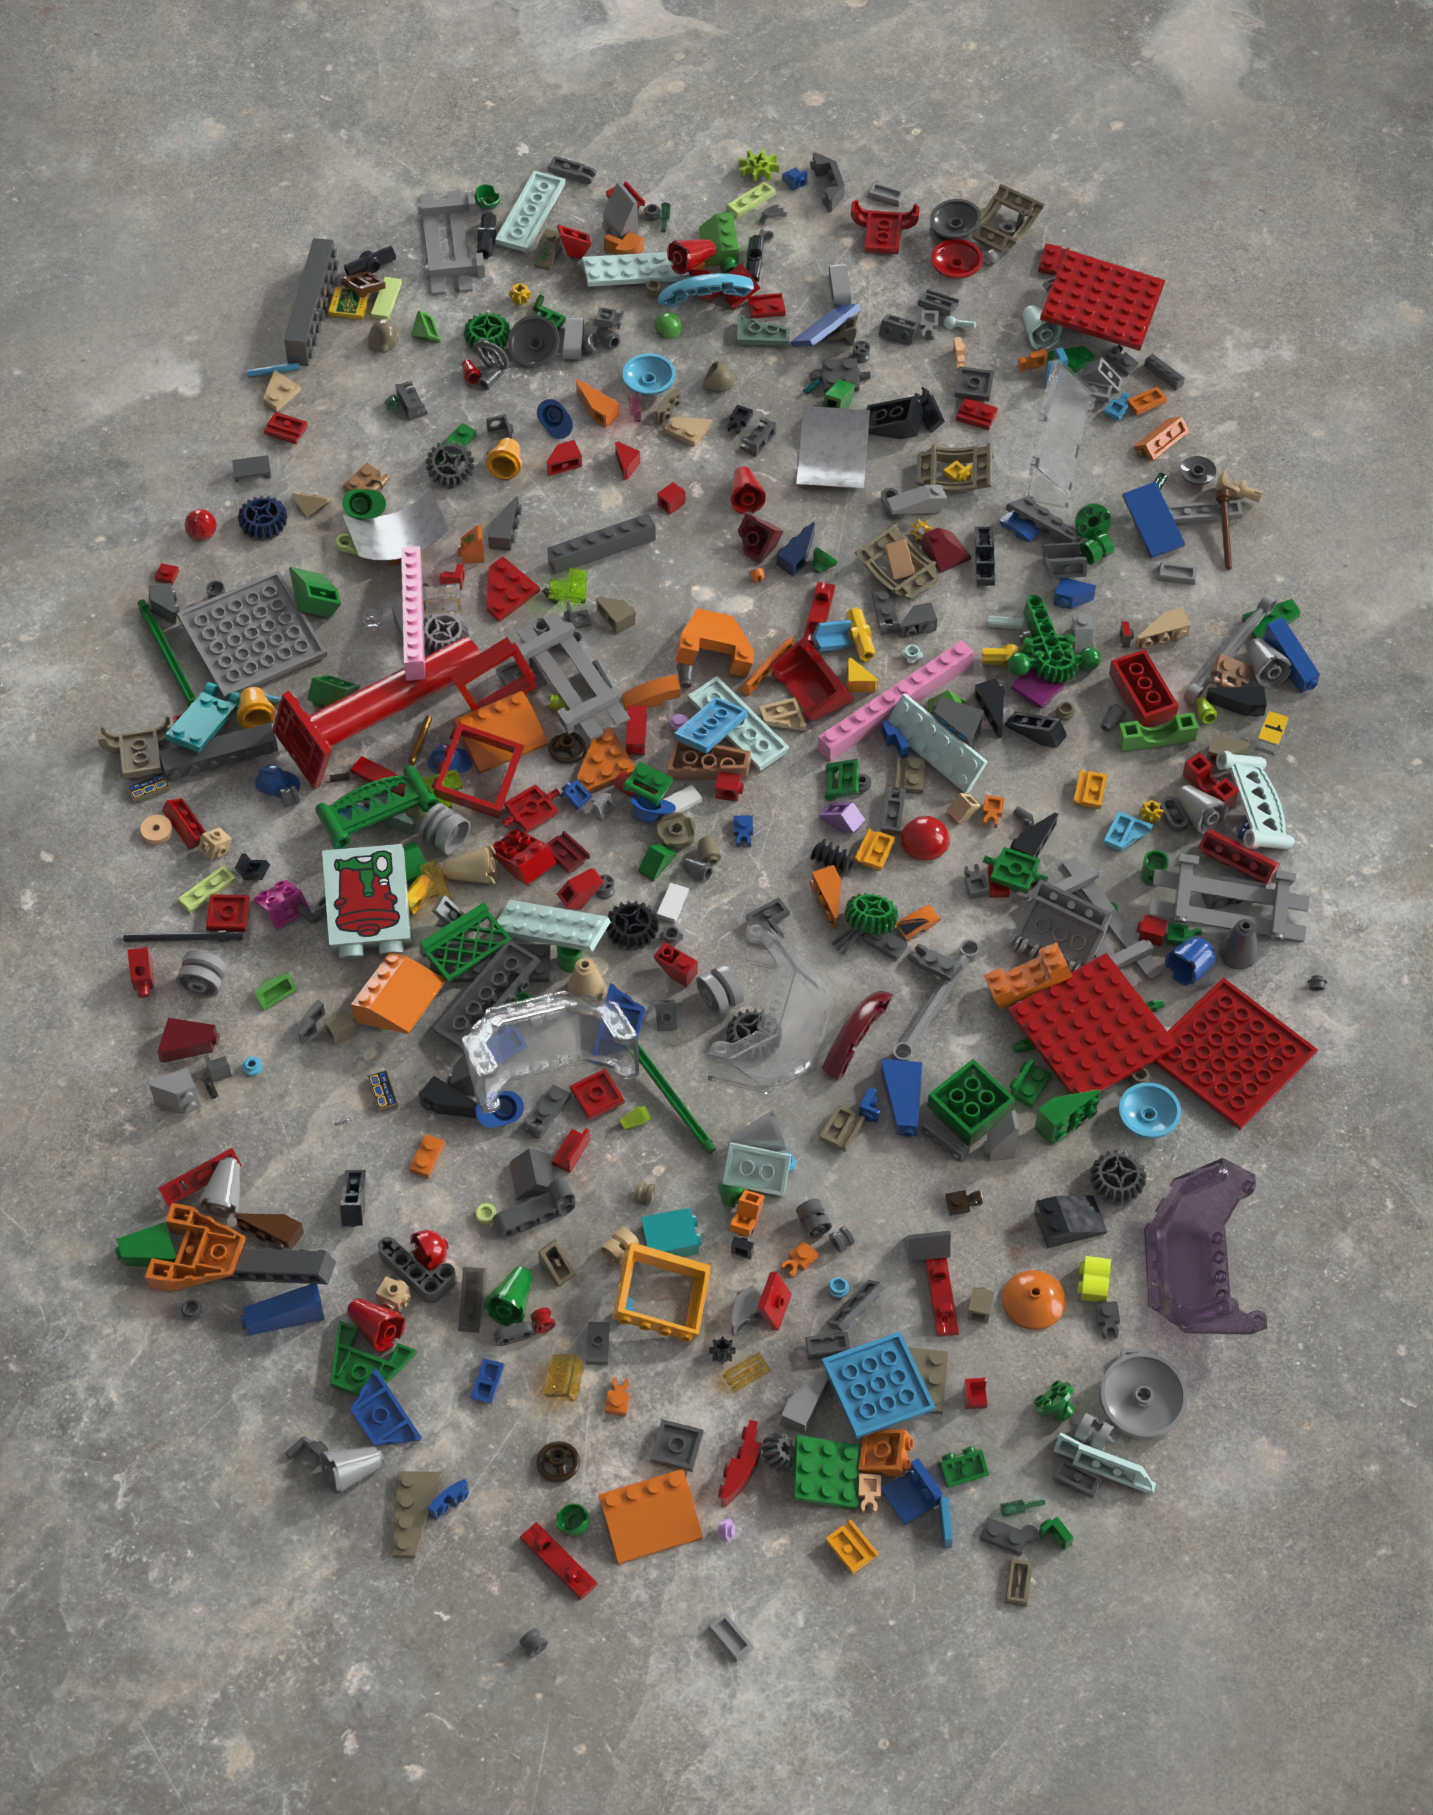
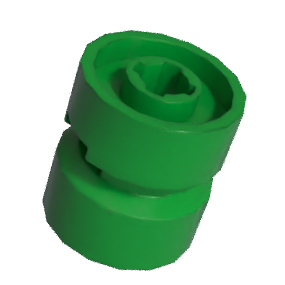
[1080,532,1114,565]
[1141,850,1169,886]
[557,946,583,973]

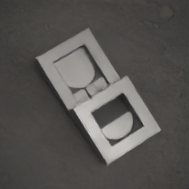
[298,1000,326,1045]

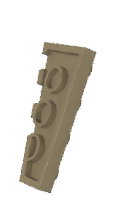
[392,1471,442,1559]

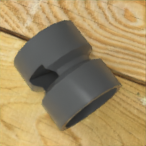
[796,1199,832,1238]

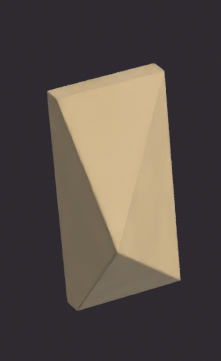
[292,492,332,517]

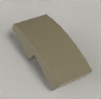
[656,388,681,425]

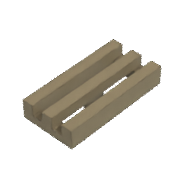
[1005,1558,1033,1607]

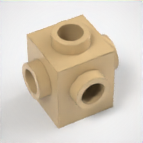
[198,827,232,860]
[376,1276,411,1313]

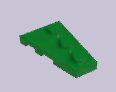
[1242,598,1301,639]

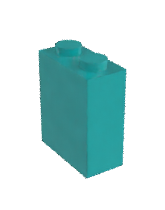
[641,1208,702,1257]

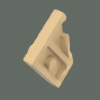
[263,370,301,411]
[665,417,713,447]
[759,698,806,731]

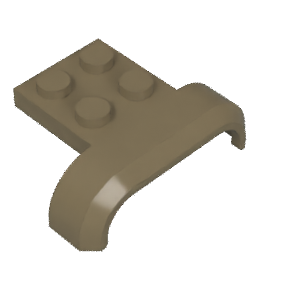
[97,715,174,779]

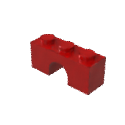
[1183,753,1239,808]

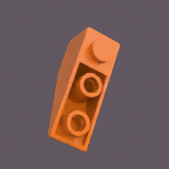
[576,379,620,428]
[810,865,841,929]

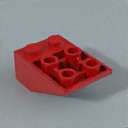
[492,828,557,885]

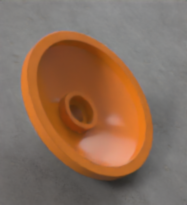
[1002,1270,1066,1330]

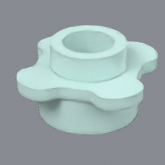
[901,644,923,664]

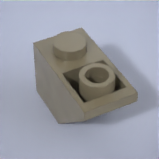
[1207,734,1251,765]

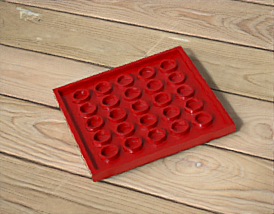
[1040,249,1166,351]
[1008,953,1178,1094]
[1153,977,1318,1130]

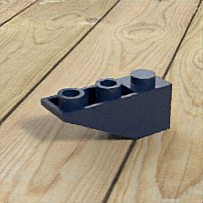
[776,522,815,576]

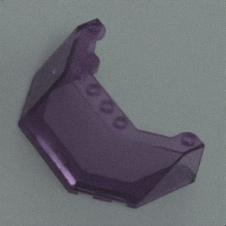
[1144,1158,1267,1335]

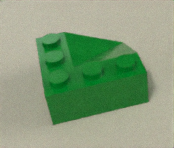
[927,1059,1016,1147]

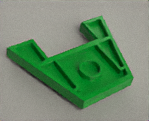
[330,1321,417,1397]

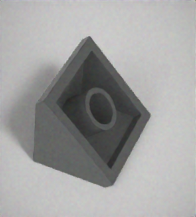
[510,1148,556,1200]
[904,1231,951,1262]

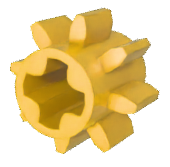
[509,283,531,305]
[910,518,932,541]
[1139,800,1164,824]

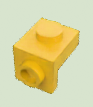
[943,460,972,482]

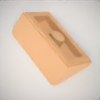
[885,539,915,580]

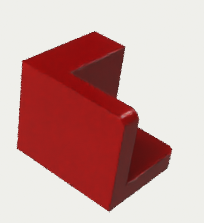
[439,563,465,590]
[963,1378,988,1409]

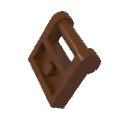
[341,271,386,298]

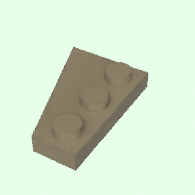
[908,1347,948,1414]

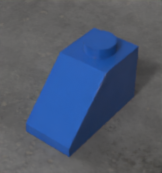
[1053,578,1096,609]

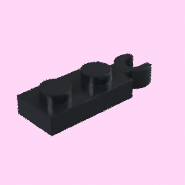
[915,387,945,433]

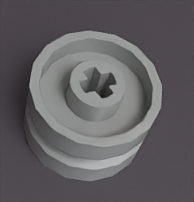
[176,950,227,998]
[696,964,744,1016]

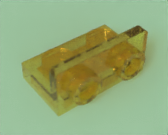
[419,859,452,901]
[544,1353,584,1402]

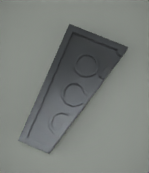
[1005,497,1082,543]

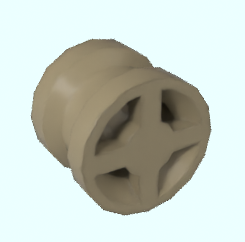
[634,1181,655,1205]

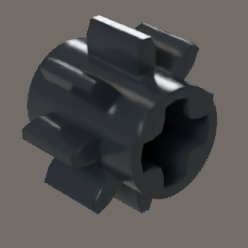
[709,1336,736,1365]

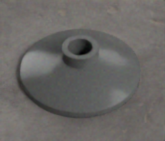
[1180,456,1216,485]

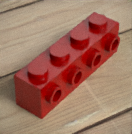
[1197,829,1280,884]

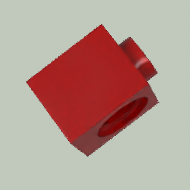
[715,772,744,801]

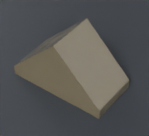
[538,1239,576,1286]

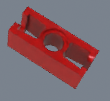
[626,705,647,755]

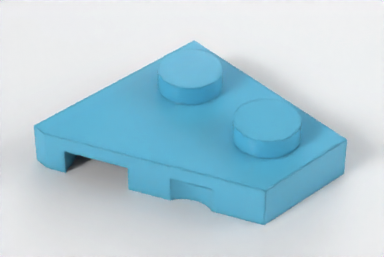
[1103,811,1153,851]

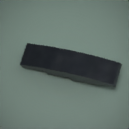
[974,527,995,586]

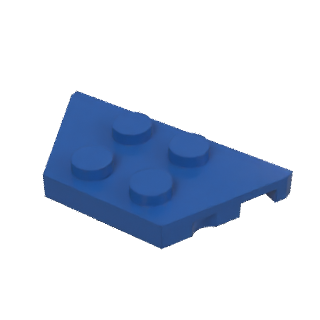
[593,983,646,1058]
[350,1369,422,1447]

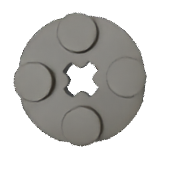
[657,812,696,849]

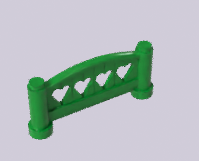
[315,765,439,850]

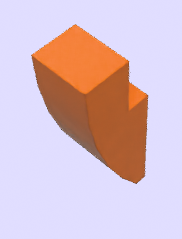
[621,674,681,711]

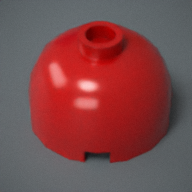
[410,1229,449,1272]

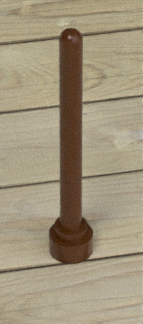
[1216,489,1232,570]

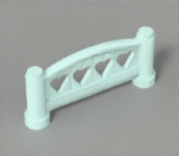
[1216,751,1294,849]

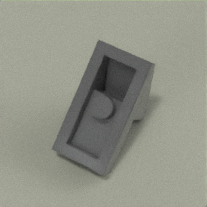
[432,895,465,928]

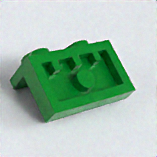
[1009,1057,1052,1108]
[937,1446,989,1488]

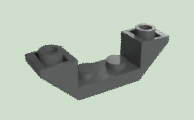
[810,152,845,212]

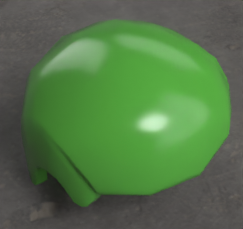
[655,312,682,338]

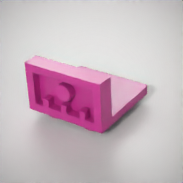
[253,880,310,929]

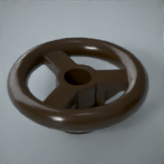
[548,732,586,763]
[536,1441,580,1482]

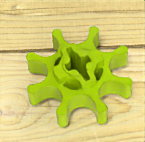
[738,148,779,182]

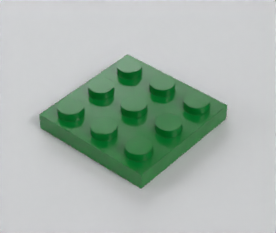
[792,1435,860,1510]

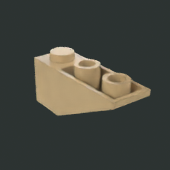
[1135,607,1190,649]

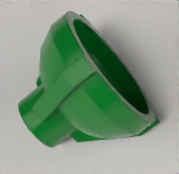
[812,547,838,573]
[718,1183,748,1208]

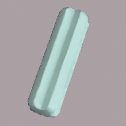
[987,616,1023,630]

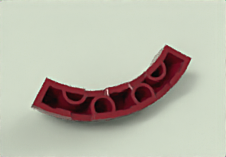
[822,991,893,1080]

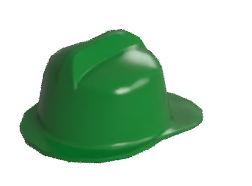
[342,489,386,519]

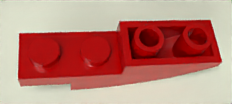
[718,1420,762,1507]

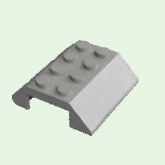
[1007,879,1112,972]

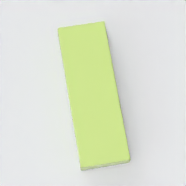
[727,181,776,218]
[371,277,402,319]
[177,865,237,914]

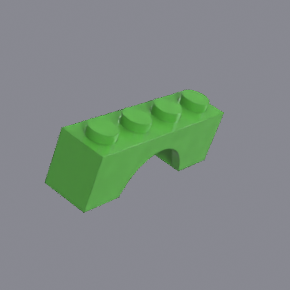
[1117,713,1198,752]

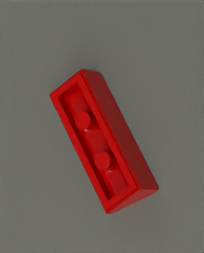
[162,798,206,850]

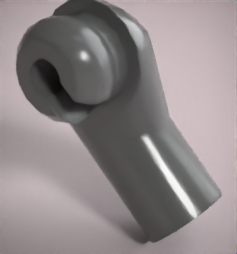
[582,333,598,355]
[1013,806,1034,830]

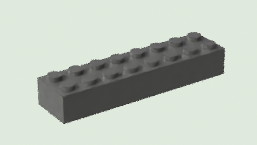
[284,238,339,366]

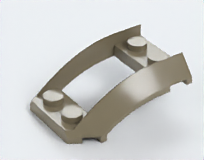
[972,184,1045,252]
[917,443,994,491]
[855,524,939,600]

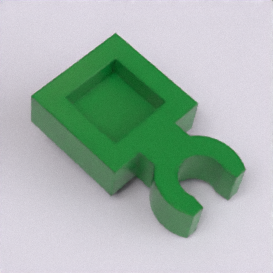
[1167,923,1202,945]

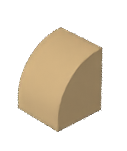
[946,793,982,823]

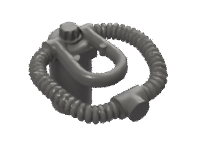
[474,338,509,390]

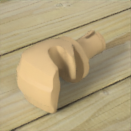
[1216,469,1262,503]

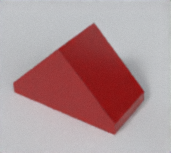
[615,441,640,480]

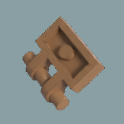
[343,463,390,492]
[1211,653,1252,688]

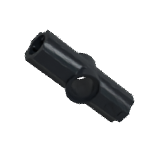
[477,212,497,259]
[746,235,764,282]
[343,245,396,276]

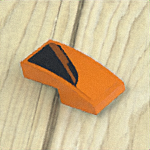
[896,904,941,941]

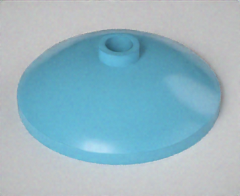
[623,353,676,396]
[1119,1083,1181,1139]

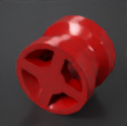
[530,1307,556,1333]

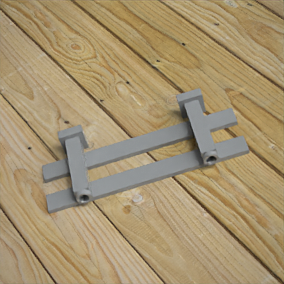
[417,190,485,295]
[515,612,630,741]
[1149,853,1310,942]
[1041,856,1163,988]

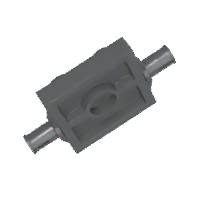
[810,358,871,392]

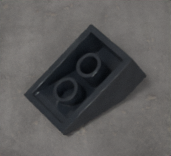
[867,396,924,439]
[1034,1195,1107,1248]

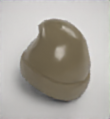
[368,319,399,353]
[702,361,735,392]

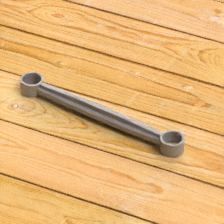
[1184,594,1277,705]
[892,939,980,1061]

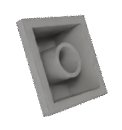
[148,1067,201,1114]

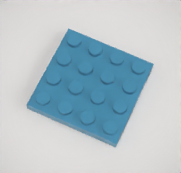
[821,1331,936,1439]

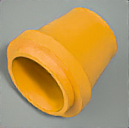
[485,438,522,480]
[237,687,276,729]

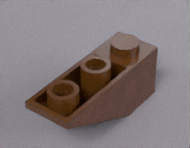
[235,1213,304,1250]

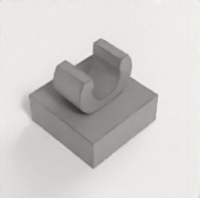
[591,792,615,820]

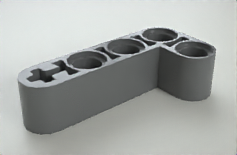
[492,1177,575,1239]
[377,1237,457,1303]

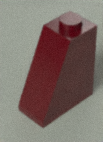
[157,1018,220,1063]

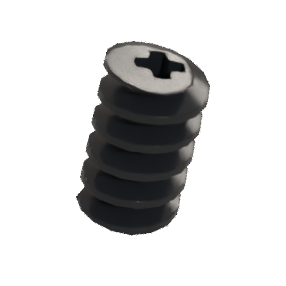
[811,839,854,876]

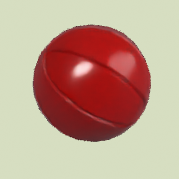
[184,509,217,541]

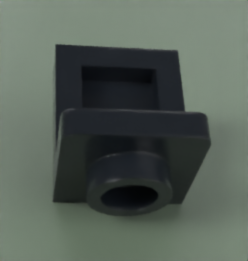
[235,853,270,880]

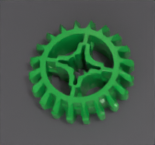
[464,312,511,352]
[845,893,898,935]

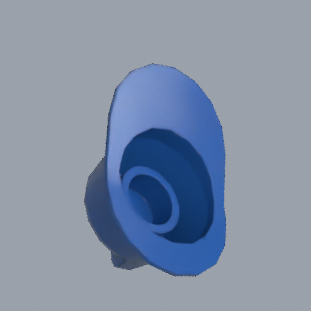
[537,399,573,439]
[427,744,473,774]
[255,765,300,798]
[630,795,676,823]
[475,1091,524,1128]

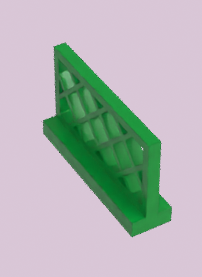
[419,902,512,983]

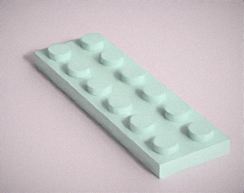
[495,171,565,253]
[582,252,690,287]
[688,676,790,771]
[886,694,988,793]
[494,900,610,952]

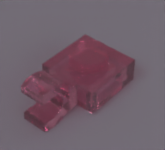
[628,392,642,422]

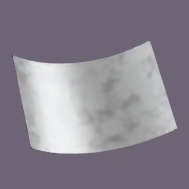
[796,406,870,488]
[342,487,449,560]

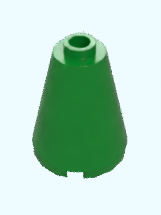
[484,1267,533,1326]

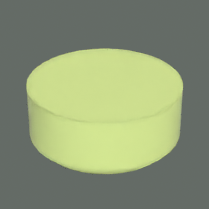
[475,1203,497,1225]

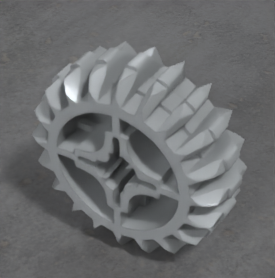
[424,610,469,654]

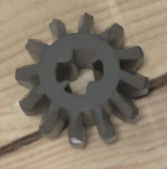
[760,1432,794,1471]

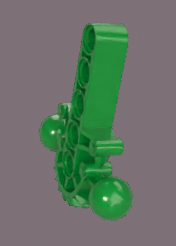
[1007,595,1101,684]

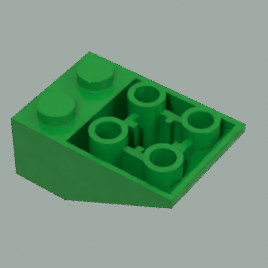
[289,567,341,618]
[1034,1089,1101,1145]

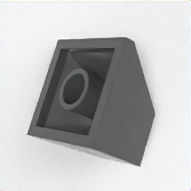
[447,1040,482,1096]

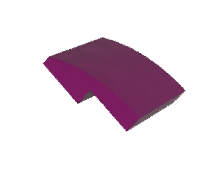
[1011,668,1065,709]

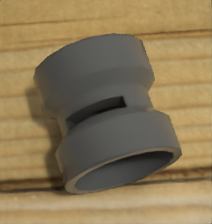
[206,581,225,600]

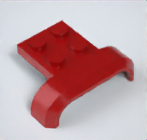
[851,199,920,254]

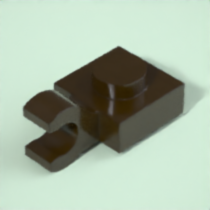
[945,1190,983,1216]

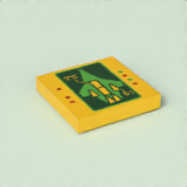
[328,287,370,320]

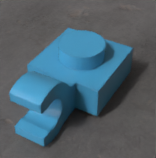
[1104,392,1130,422]

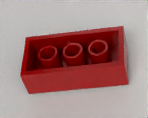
[1109,649,1179,727]

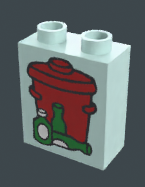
[322,844,412,959]

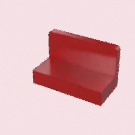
[552,1128,590,1173]

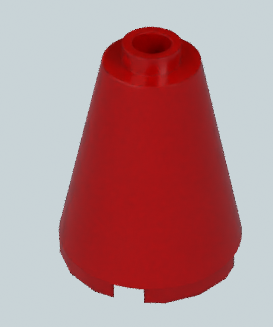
[667,239,716,275]
[730,466,766,514]
[347,1298,406,1352]

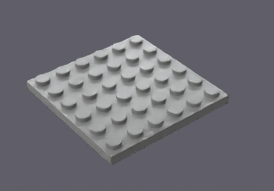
[177,570,327,700]

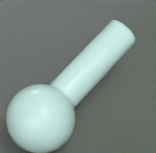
[943,316,976,329]

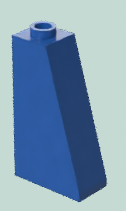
[1263,617,1320,693]
[881,1059,922,1137]
[240,1284,325,1336]

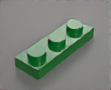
[435,423,477,465]

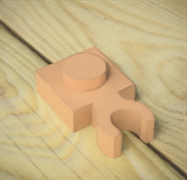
[953,337,966,370]
[858,1474,881,1514]

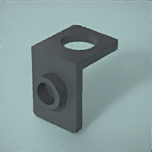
[486,414,514,439]
[564,600,591,628]
[654,999,677,1031]

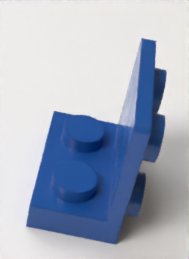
[881,1458,943,1524]

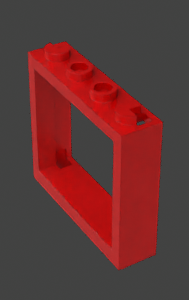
[449,637,537,711]
[431,723,524,819]

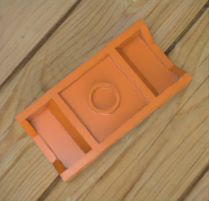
[984,942,1073,1010]

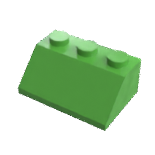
[699,212,739,267]

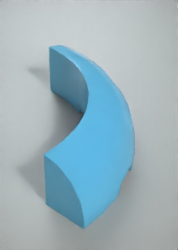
[658,273,754,308]

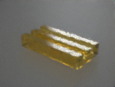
[722,1352,770,1393]

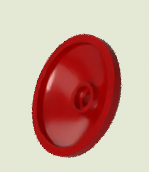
[931,239,983,279]

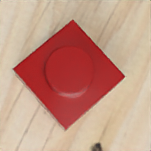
[155,563,179,585]

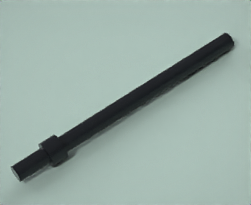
[123,930,243,942]

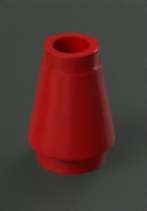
[462,359,481,384]

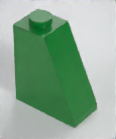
[822,379,855,409]
[114,1222,176,1267]

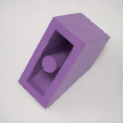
[819,802,865,833]

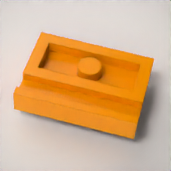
[1073,769,1108,810]
[855,828,895,871]
[825,1520,878,1575]

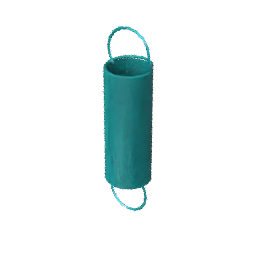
[800,377,824,396]

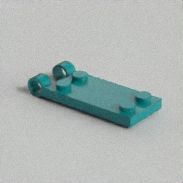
[165,682,240,753]

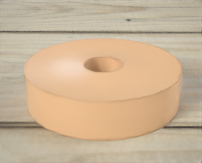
[140,815,173,845]

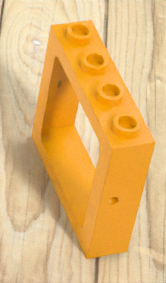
[612,1242,711,1342]

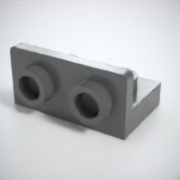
[879,314,920,345]

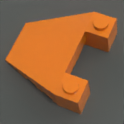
[674,608,754,678]
[145,1203,246,1292]

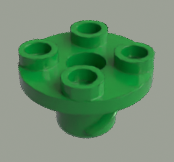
[1075,503,1111,539]
[1034,1380,1075,1421]

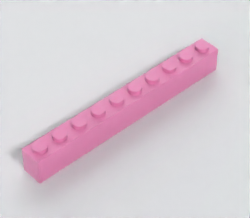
[401,546,425,681]
[818,640,974,762]

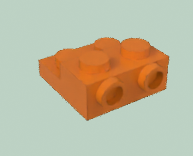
[858,1429,914,1477]

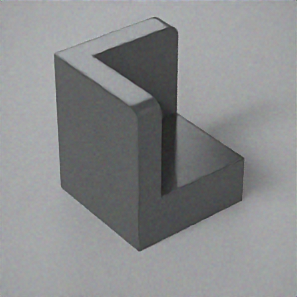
[204,1054,232,1083]

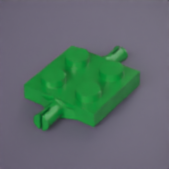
[983,847,1049,893]

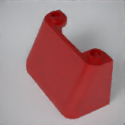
[769,637,855,722]

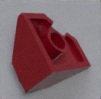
[738,514,783,563]

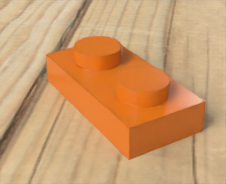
[1127,387,1167,416]
[409,1134,445,1178]

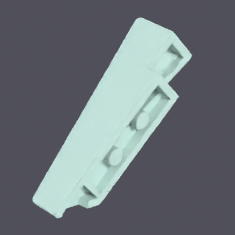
[1053,1433,1156,1495]

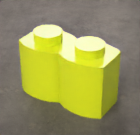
[1077,1256,1111,1302]

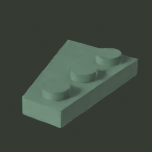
[737,314,790,346]

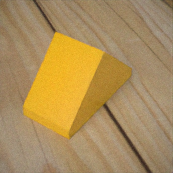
[848,658,878,692]

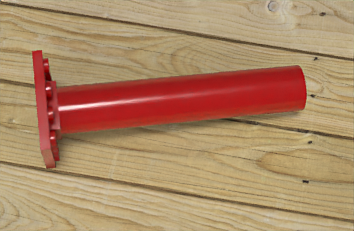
[272,637,480,790]

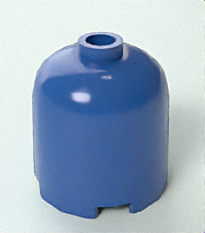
[1165,937,1216,986]

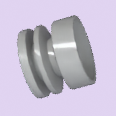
[419,803,470,855]

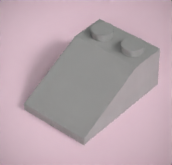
[602,181,638,240]

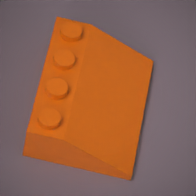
[454,691,548,774]
[351,952,446,1034]
[598,1469,703,1564]

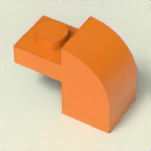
[604,231,644,255]
[729,1190,765,1237]

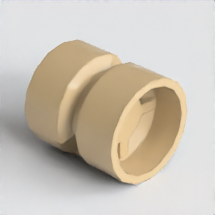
[600,1226,640,1267]

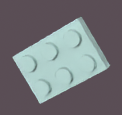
[722,1142,792,1196]

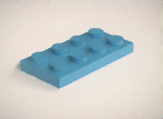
[674,697,748,753]

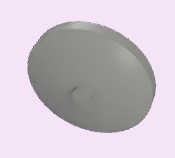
[1100,1352,1188,1439]

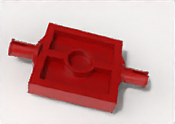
[502,784,560,833]

